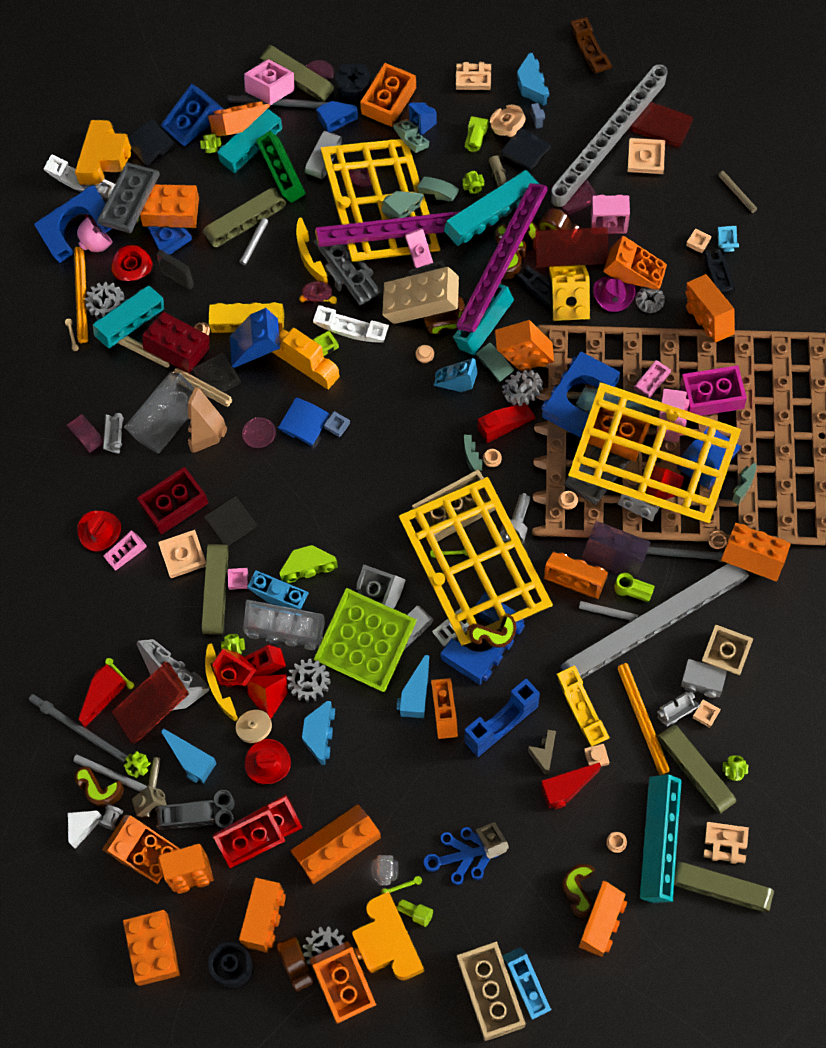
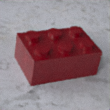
[142,312,210,373]
[137,467,209,535]

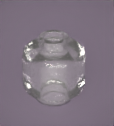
[371,855,398,885]

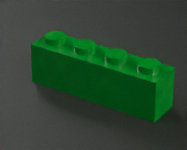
[256,130,306,203]

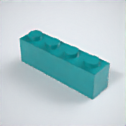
[217,109,282,173]
[453,284,514,355]
[93,285,164,349]

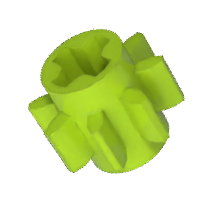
[200,133,222,153]
[462,171,484,194]
[221,634,245,655]
[123,751,150,778]
[722,755,748,781]

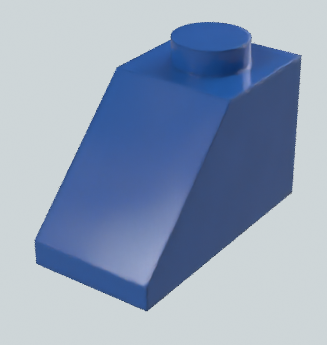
[317,101,358,133]
[409,103,437,136]

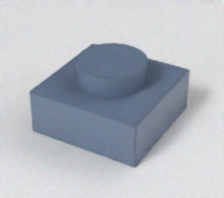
[531,103,545,129]
[324,411,350,437]

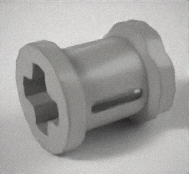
[98,805,123,831]

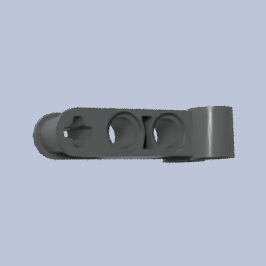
[155,790,236,830]

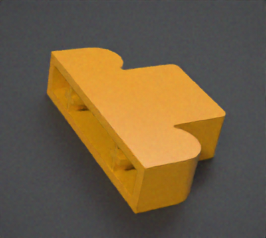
[75,120,131,185]
[273,328,340,390]
[352,892,424,980]

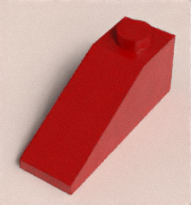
[478,403,535,443]
[226,645,286,688]
[78,664,127,727]
[541,762,601,809]

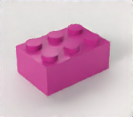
[680,365,747,416]

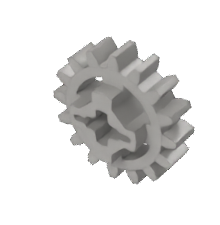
[85,282,125,319]
[502,370,543,406]
[287,659,330,702]
[303,927,345,971]

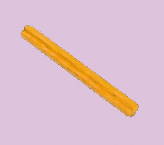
[74,247,88,344]
[618,663,670,775]

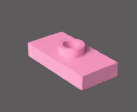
[405,228,433,269]
[634,360,671,399]

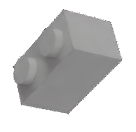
[681,659,727,698]

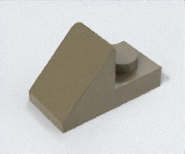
[528,730,556,775]
[476,822,509,859]

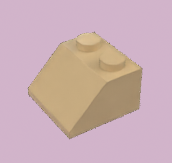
[702,624,754,676]

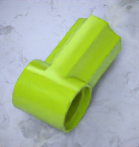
[465,116,489,152]
[614,573,655,603]

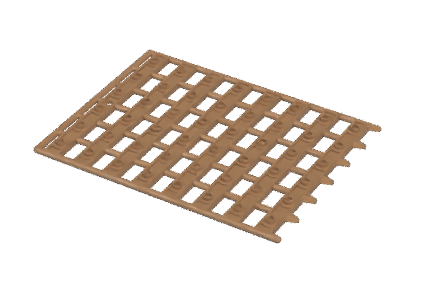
[532,325,826,545]

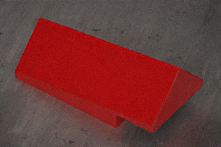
[213,795,302,868]

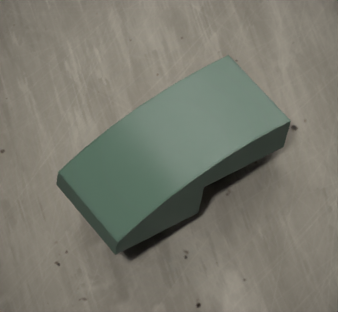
[393,119,429,153]
[417,177,459,202]
[476,343,514,382]
[464,435,482,473]
[732,463,757,505]

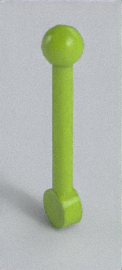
[430,549,468,558]
[105,658,134,689]
[381,876,422,895]

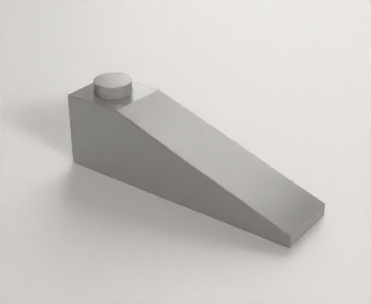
[356,565,406,609]
[137,639,210,710]

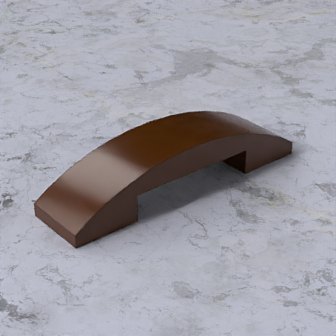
[571,17,612,73]

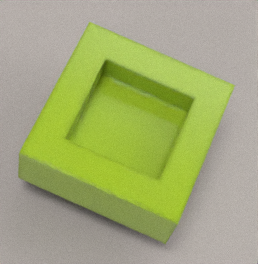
[313,331,339,356]

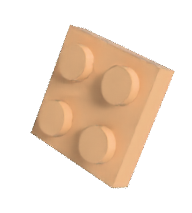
[628,138,665,174]
[158,530,206,578]

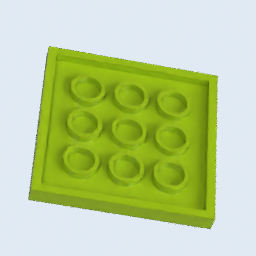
[314,588,417,692]

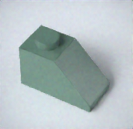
[381,191,424,219]

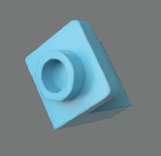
[717,226,739,252]

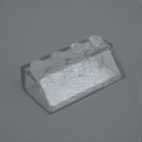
[124,372,194,454]
[243,600,326,650]

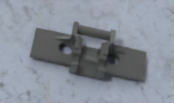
[313,239,381,305]

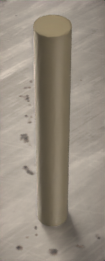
[718,171,757,213]
[143,757,161,818]

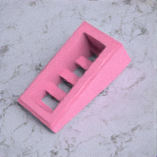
[103,530,147,570]

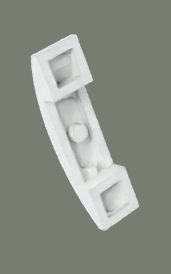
[44,155,115,200]
[313,305,389,343]

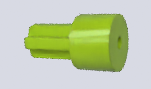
[397,900,433,927]

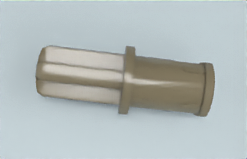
[488,156,507,188]

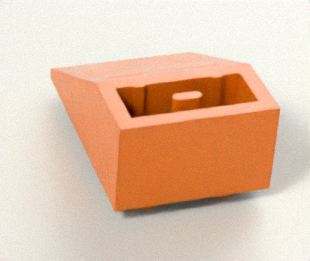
[208,101,270,136]
[603,236,667,290]
[102,815,180,884]

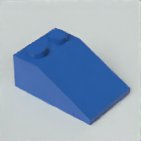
[161,84,223,146]
[230,308,280,368]
[677,427,741,490]

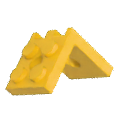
[549,265,590,321]

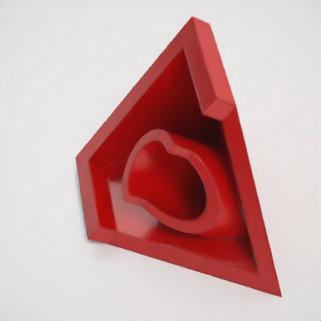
[646,466,684,500]
[212,648,256,686]
[247,674,288,719]

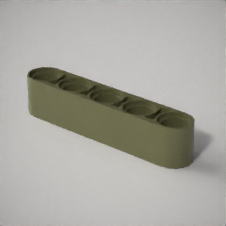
[259,45,335,102]
[203,188,286,247]
[202,544,228,635]
[657,724,736,814]
[674,862,774,912]

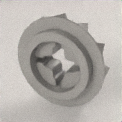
[635,288,665,313]

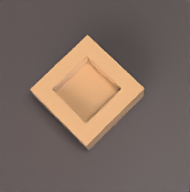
[686,229,711,253]
[693,700,721,728]
[584,744,610,767]

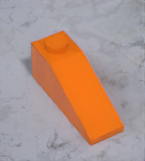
[431,678,458,739]

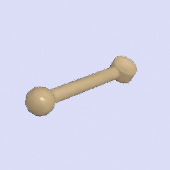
[65,318,79,351]

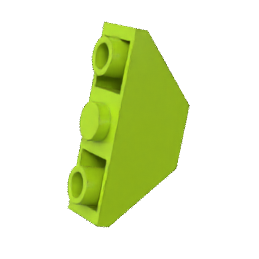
[280,545,338,583]

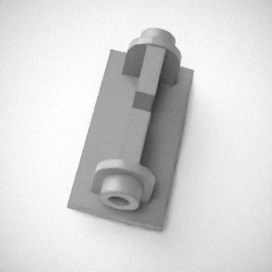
[103,413,124,454]
[618,494,660,521]
[657,691,700,726]

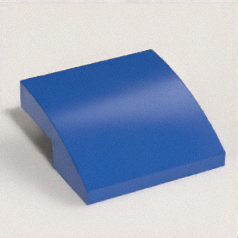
[278,397,330,446]

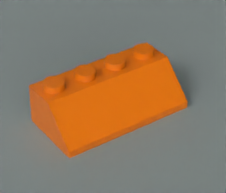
[290,804,381,884]

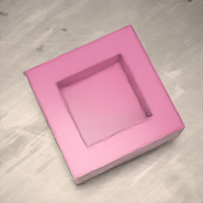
[228,568,248,590]

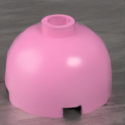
[77,217,113,253]

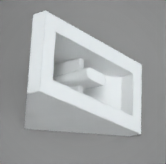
[68,811,103,849]

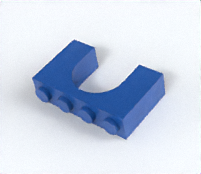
[34,185,112,263]
[541,352,620,438]
[441,592,525,685]
[464,679,540,757]

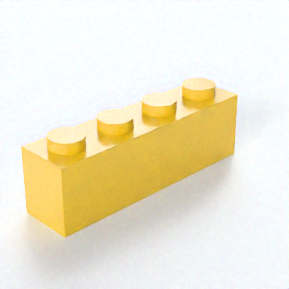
[209,302,284,333]

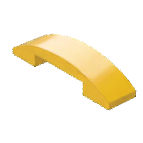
[296,218,328,286]
[205,643,238,722]
[557,665,609,747]

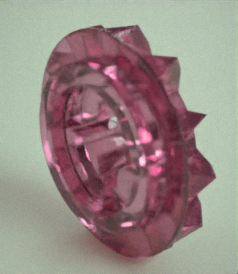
[349,161,378,187]
[303,281,332,303]

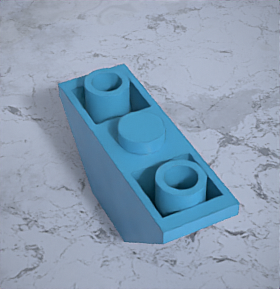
[517,53,549,105]
[433,358,478,392]
[247,570,309,610]
[302,701,335,765]

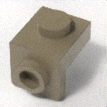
[132,785,167,817]

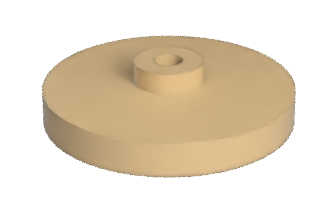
[236,710,272,743]

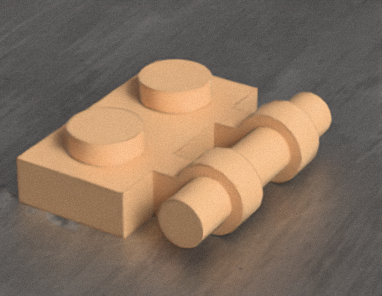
[456,62,491,90]
[703,822,749,864]

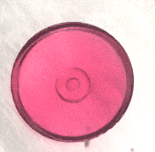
[306,60,334,82]
[242,418,276,448]

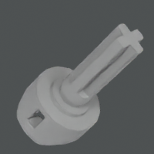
[499,493,531,544]

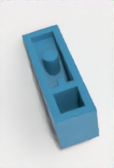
[397,655,429,718]
[162,729,217,784]
[502,947,551,1019]

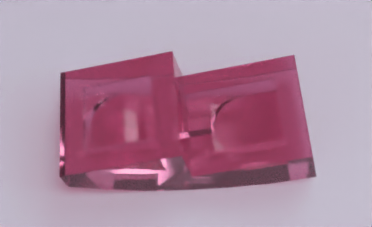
[67,414,103,452]

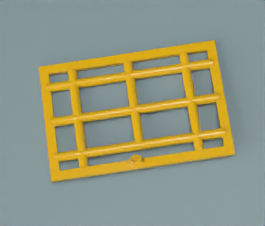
[320,139,440,262]
[568,382,741,523]
[399,477,553,646]

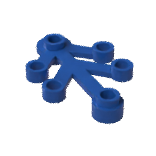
[424,827,499,885]

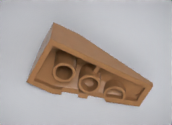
[188,387,227,453]

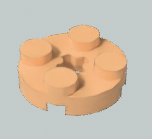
[490,105,526,137]

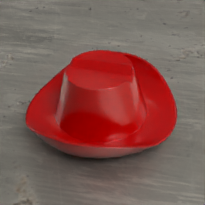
[111,245,152,281]
[77,511,121,551]
[245,739,291,784]

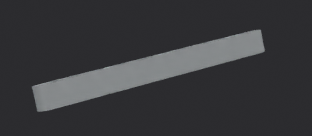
[551,65,667,207]
[560,563,749,679]

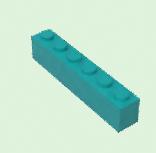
[444,170,539,246]
[640,774,681,903]

